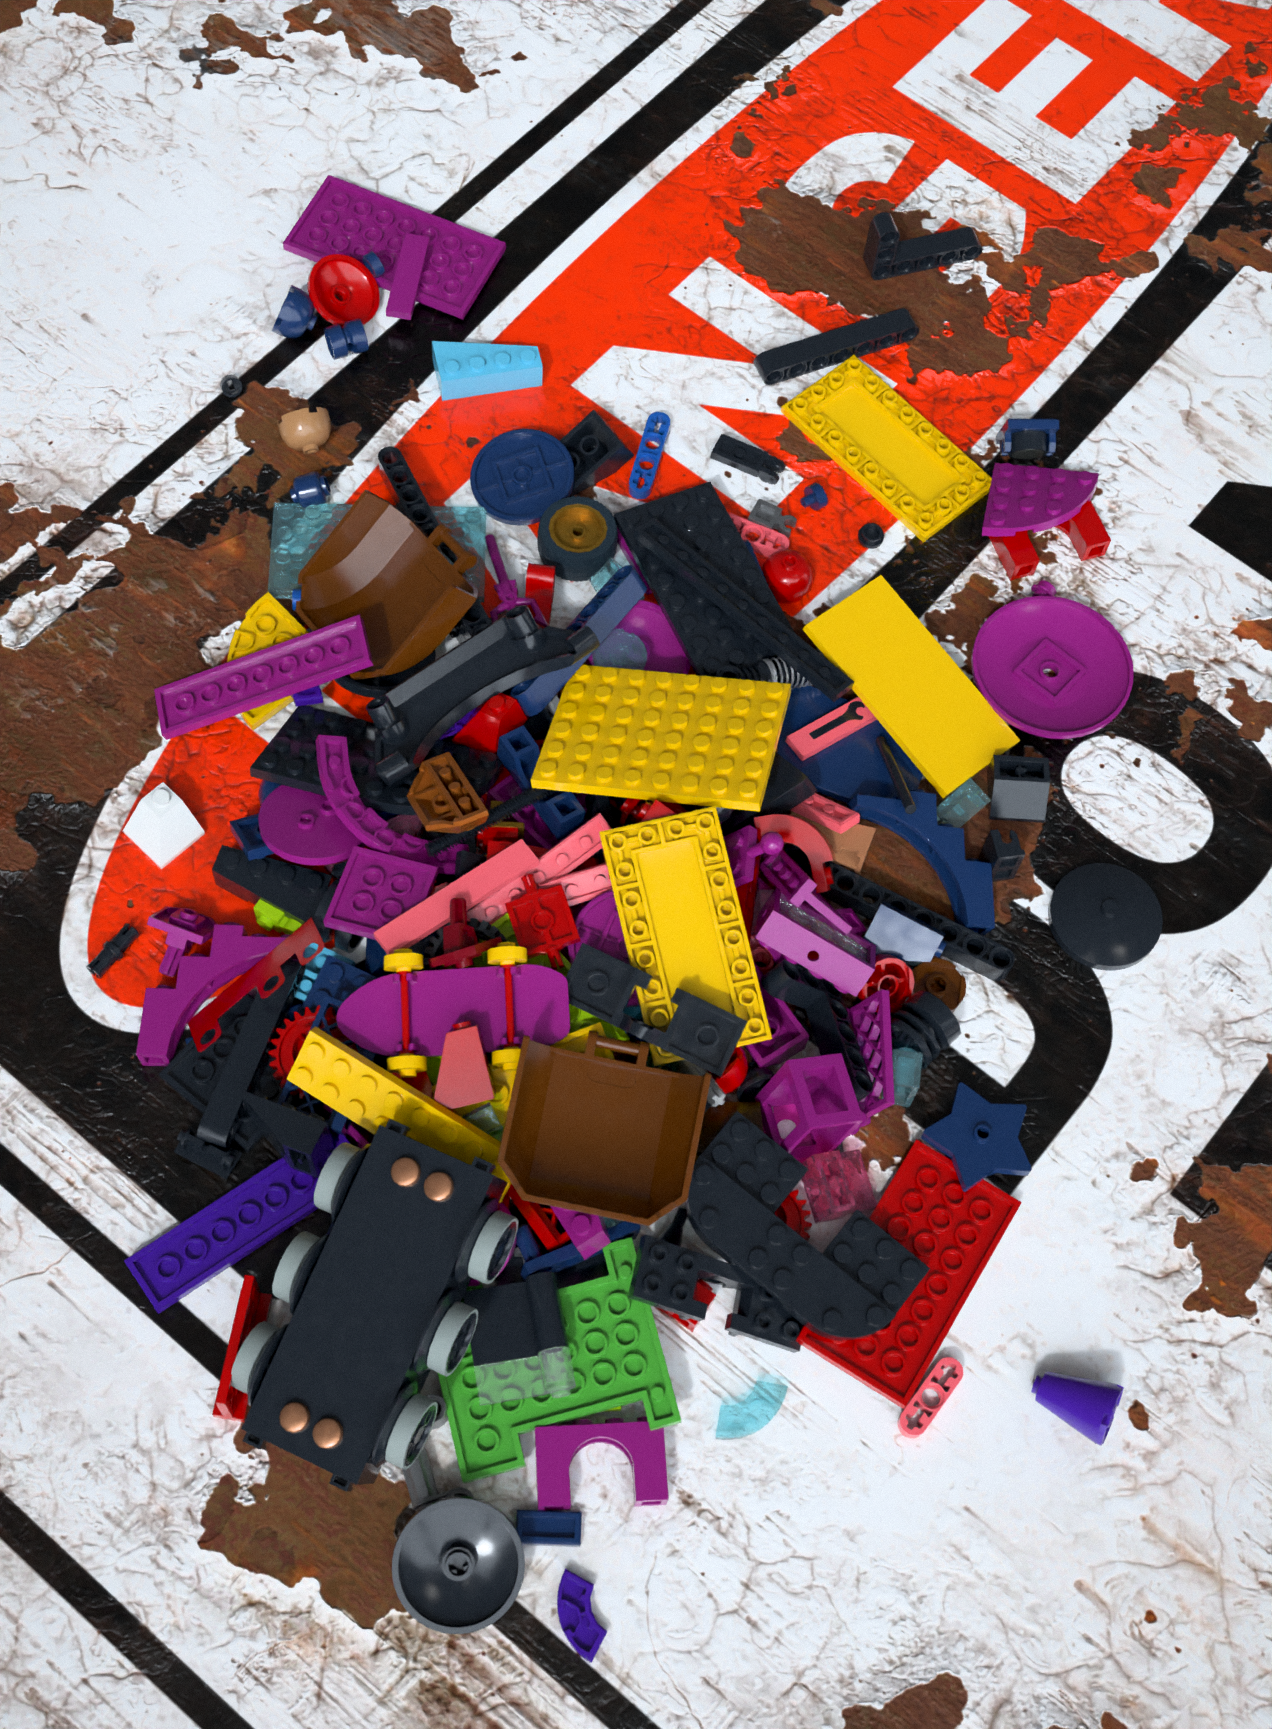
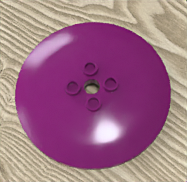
[971,596,1134,739]

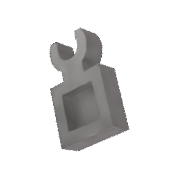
[748,499,797,538]

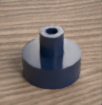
[800,482,828,511]

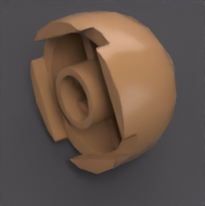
[277,407,331,454]

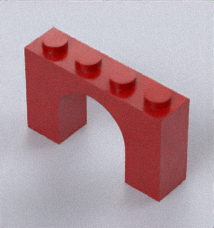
[989,500,1111,581]

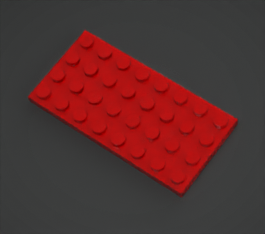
[796,1139,1022,1409]

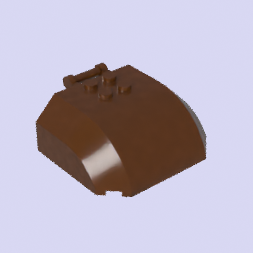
[296,490,478,679]
[497,1030,712,1226]

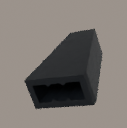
[720,752,817,837]

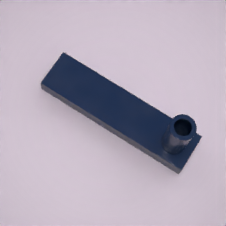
[516,1221,641,1281]

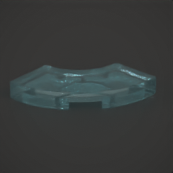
[715,1380,788,1440]

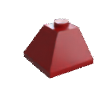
[452,693,528,754]

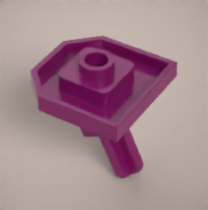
[147,906,217,977]

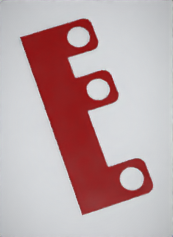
[188,917,325,1052]

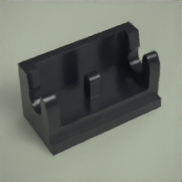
[979,829,1025,882]

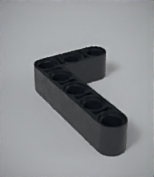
[863,212,983,280]
[761,959,873,1102]

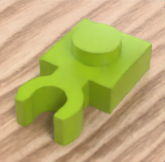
[253,899,302,935]

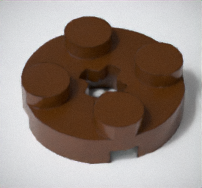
[911,958,966,1013]

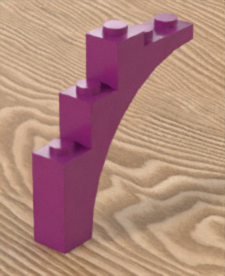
[136,922,305,1066]

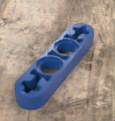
[628,412,670,499]

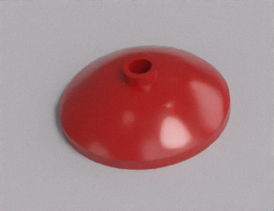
[307,254,380,327]

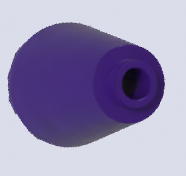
[1031,1371,1124,1446]

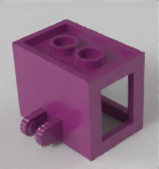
[755,1053,868,1160]

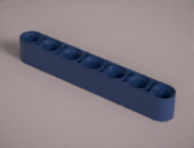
[511,565,647,716]

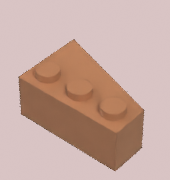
[783,811,876,875]

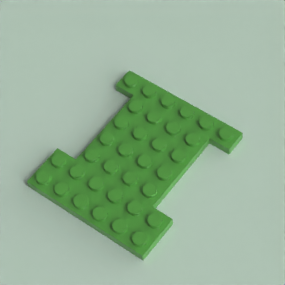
[438,1237,682,1484]

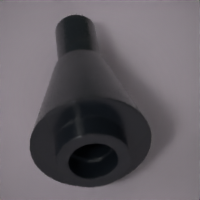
[657,1207,688,1247]

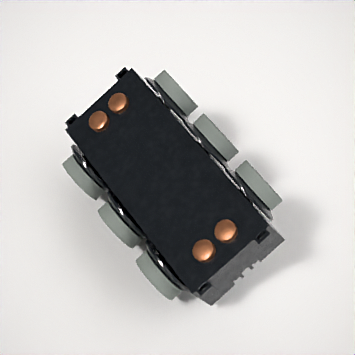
[231,1118,518,1492]

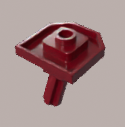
[428,898,502,969]

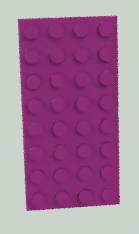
[283,175,506,319]

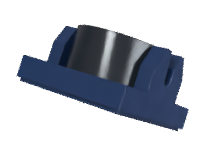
[996,419,1059,460]

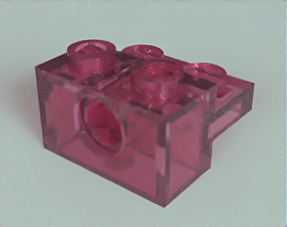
[802,1149,877,1224]

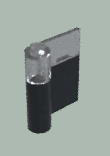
[463,1272,576,1406]

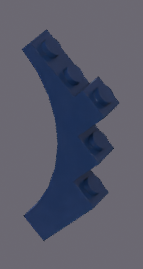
[847,789,995,936]

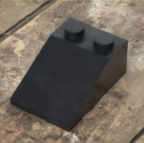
[560,410,634,497]

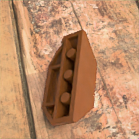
[407,752,489,834]

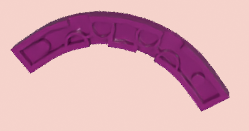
[315,734,469,874]

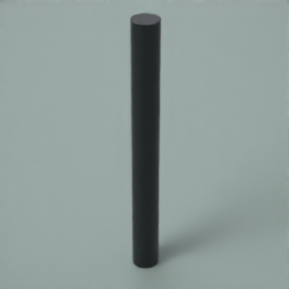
[875,736,916,814]

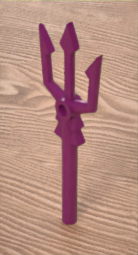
[484,534,548,627]

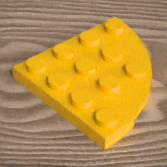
[227,592,309,730]

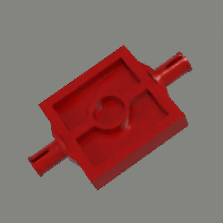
[505,874,581,971]

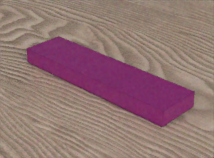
[386,233,430,320]

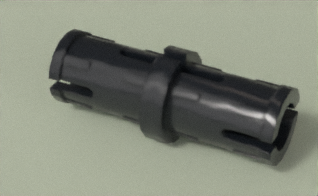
[86,923,140,979]

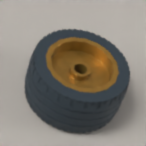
[537,496,618,582]

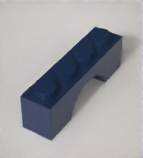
[497,725,586,841]

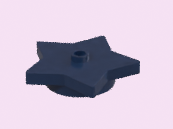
[921,1082,1032,1192]

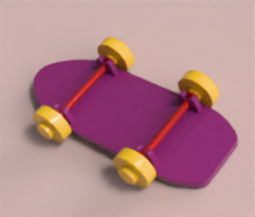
[336,942,570,1078]

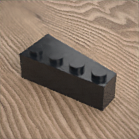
[212,845,333,925]

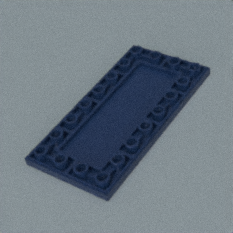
[777,685,923,804]

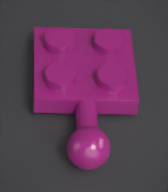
[723,825,784,888]

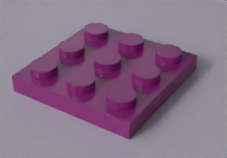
[323,846,439,949]

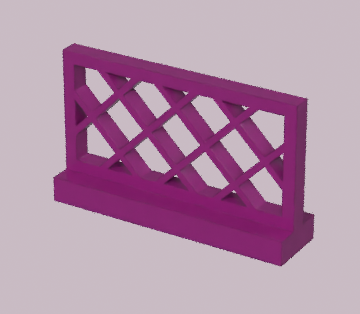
[759,849,852,935]
[846,989,895,1126]

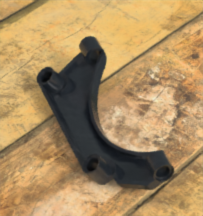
[366,605,600,787]

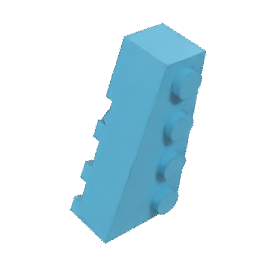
[432,341,543,401]

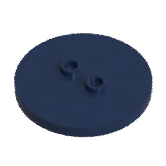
[470,429,575,526]

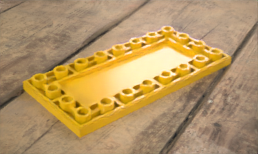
[781,355,992,543]
[802,575,1020,799]
[599,806,772,1067]

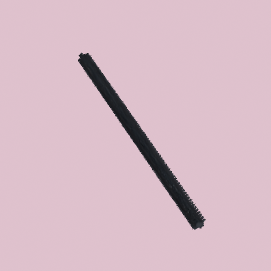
[425,787,559,858]

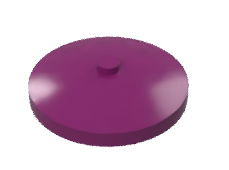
[586,600,691,674]

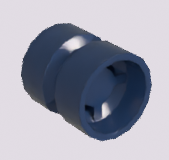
[324,318,369,360]

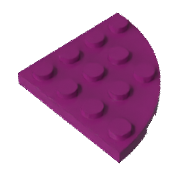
[982,463,1099,537]

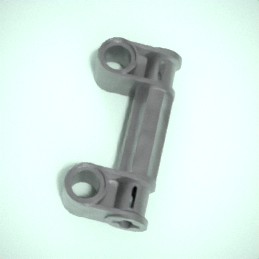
[402,1394,474,1511]

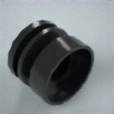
[891,990,961,1070]

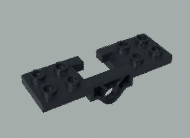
[566,943,748,1077]
[628,1235,804,1353]

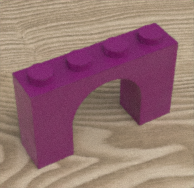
[534,1416,669,1511]

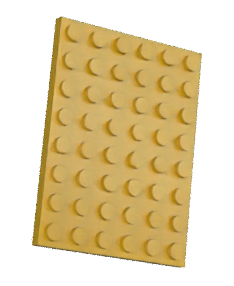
[531,665,791,812]

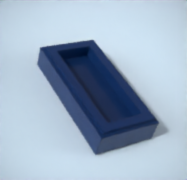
[516,1510,582,1547]

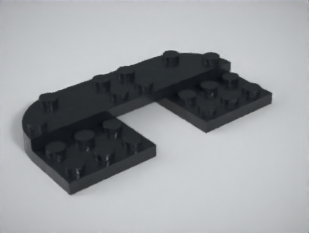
[686,1111,930,1341]

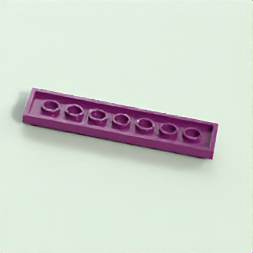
[154,614,373,740]

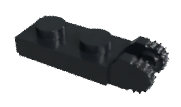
[710,434,786,485]

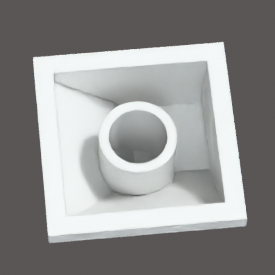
[123,782,205,870]

